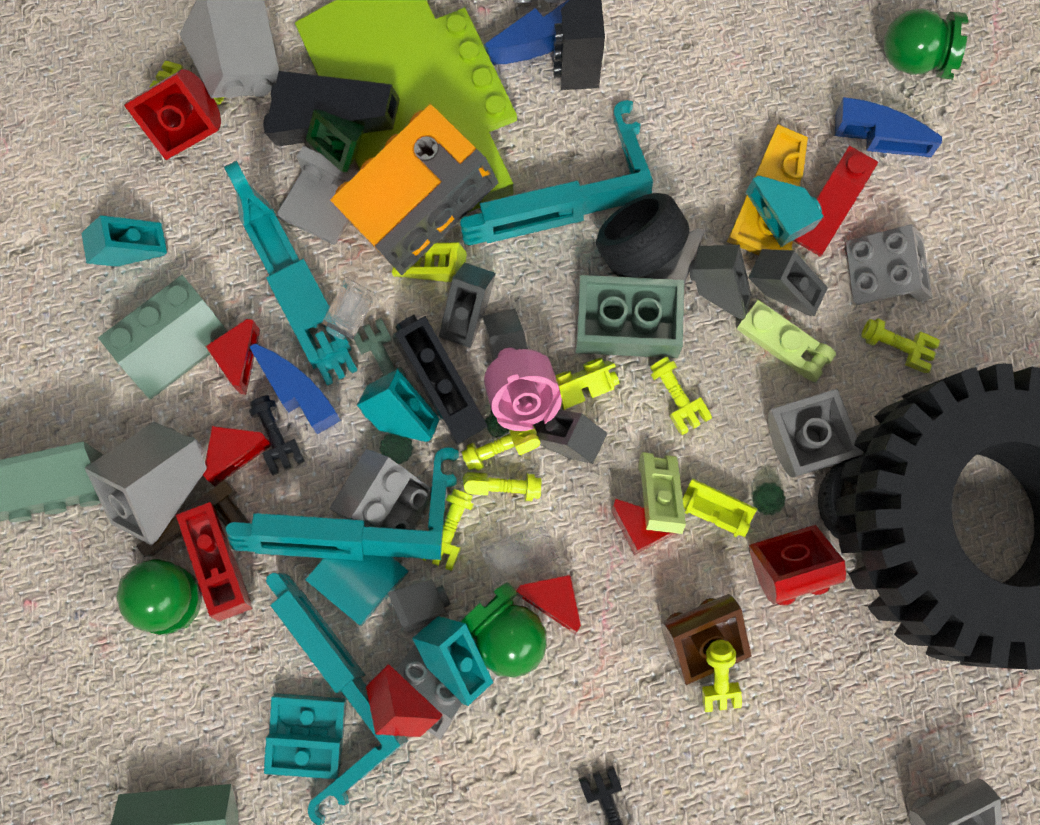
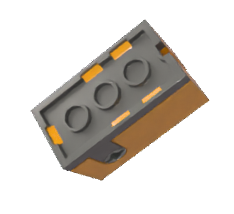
[330,104,499,275]

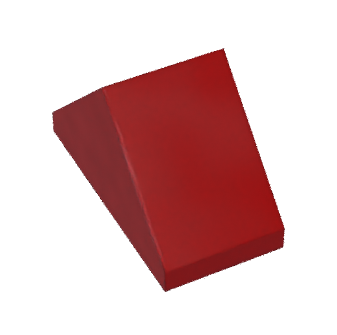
[206,319,260,395]
[203,426,271,486]
[611,499,676,555]
[516,575,581,635]
[366,664,443,737]

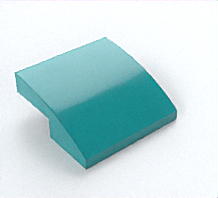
[305,555,409,626]
[264,693,347,779]

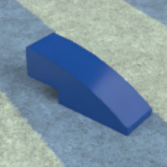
[484,0,569,65]
[834,97,942,157]
[250,344,341,434]

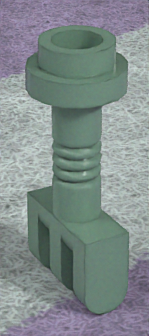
[350,318,406,378]

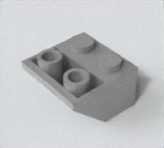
[329,449,432,530]

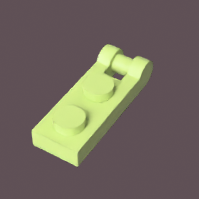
[737,300,836,382]
[638,452,686,534]

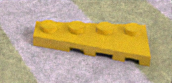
[727,124,808,256]

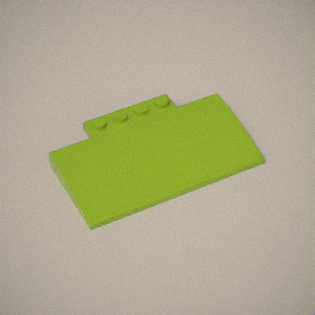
[295,0,517,213]

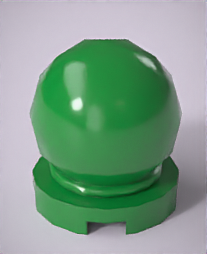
[884,8,968,80]
[116,559,202,636]
[461,582,547,678]

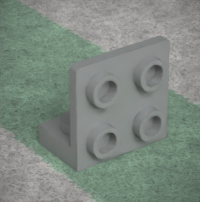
[277,146,358,245]
[846,224,932,305]
[396,644,463,739]

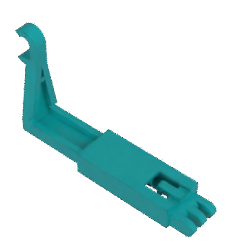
[460,100,653,246]
[224,161,358,386]
[226,447,459,561]
[266,573,408,825]

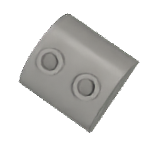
[768,388,864,478]
[909,778,1002,825]

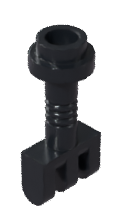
[249,395,305,476]
[579,765,623,825]

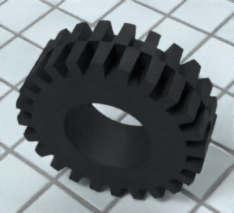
[836,363,1040,670]

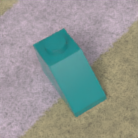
[745,176,824,247]
[81,215,167,267]
[357,369,440,442]
[412,616,494,706]

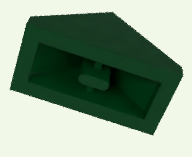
[306,109,365,172]

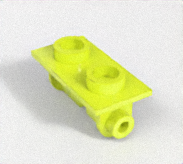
[555,358,619,410]
[683,478,757,538]

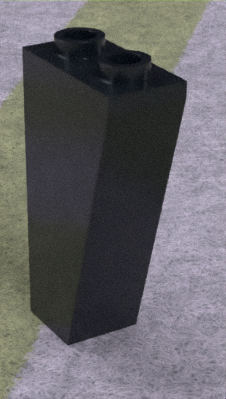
[263,71,400,146]
[392,314,488,444]

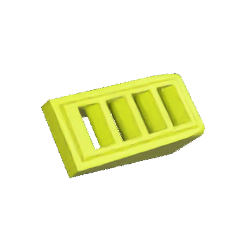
[392,242,467,282]

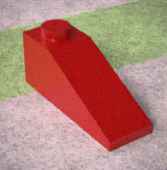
[793,146,879,257]
[176,502,253,622]

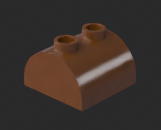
[661,594,752,685]

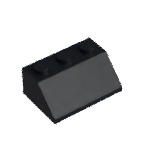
[553,0,605,90]

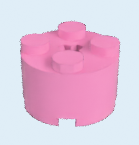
[484,348,562,431]

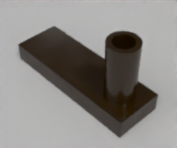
[136,480,250,557]

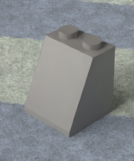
[180,0,279,98]
[85,422,207,545]

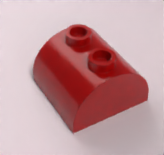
[124,69,221,160]
[749,524,846,605]

